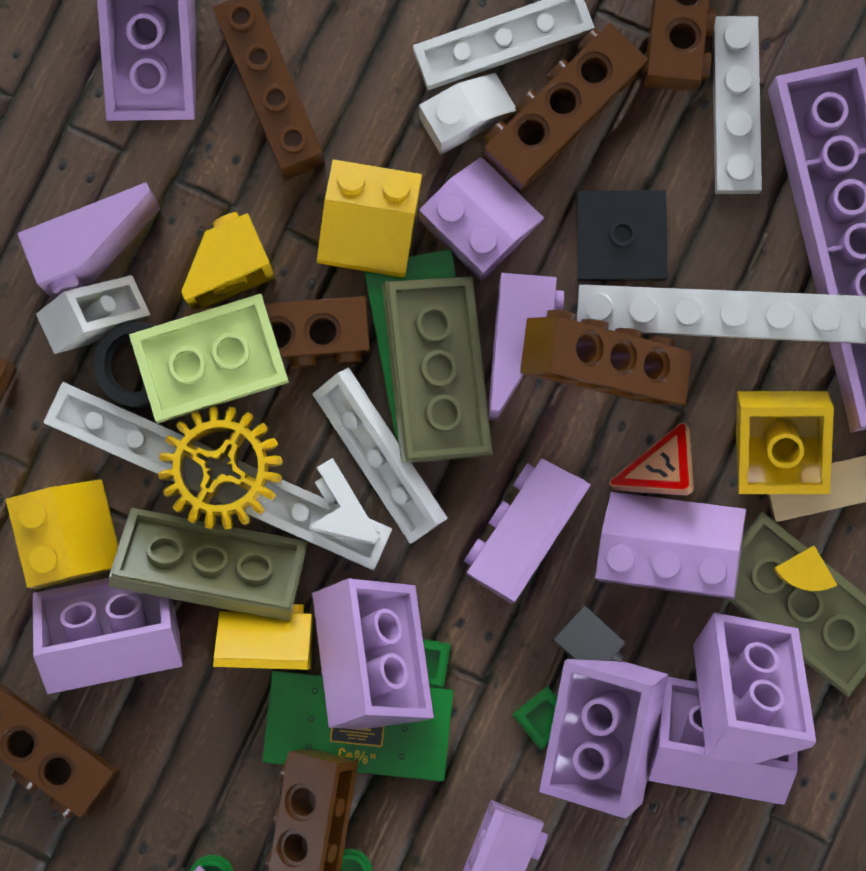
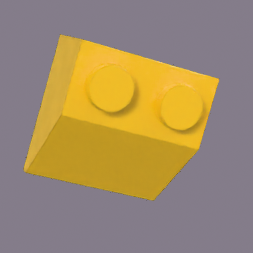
[317,159,422,278]
[181,212,276,309]
[736,391,834,494]
[5,479,119,590]
[213,604,314,670]

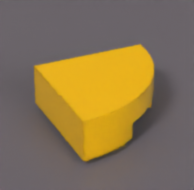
[773,546,837,591]

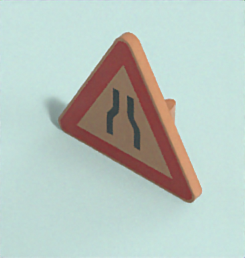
[609,423,694,495]

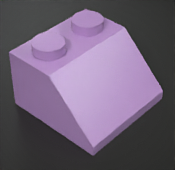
[419,157,544,282]

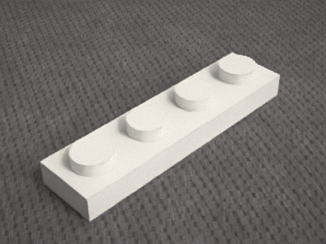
[413,0,595,91]
[712,16,762,194]
[313,367,448,544]

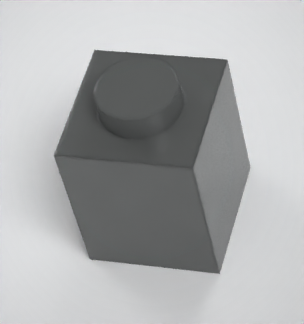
[551,605,625,662]

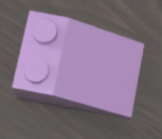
[97,0,196,121]
[17,182,160,299]
[488,273,564,421]
[463,800,548,871]

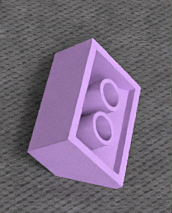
[464,458,591,604]
[595,492,746,600]
[33,578,182,694]
[312,578,434,729]
[693,613,816,765]
[539,659,669,819]
[649,677,798,805]

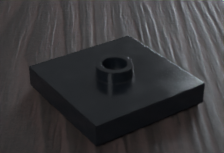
[576,190,668,281]

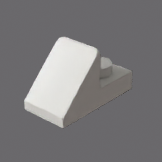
[309,458,381,545]

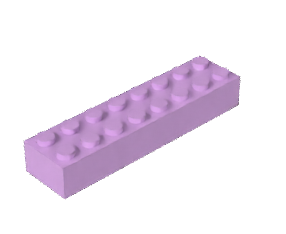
[767,57,866,433]

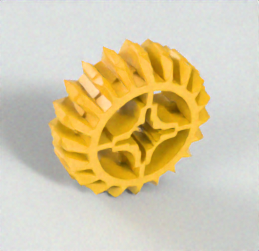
[158,406,283,530]

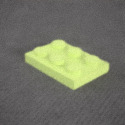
[129,293,289,423]

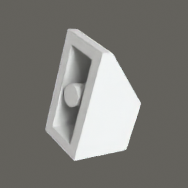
[419,73,517,155]
[36,275,150,354]

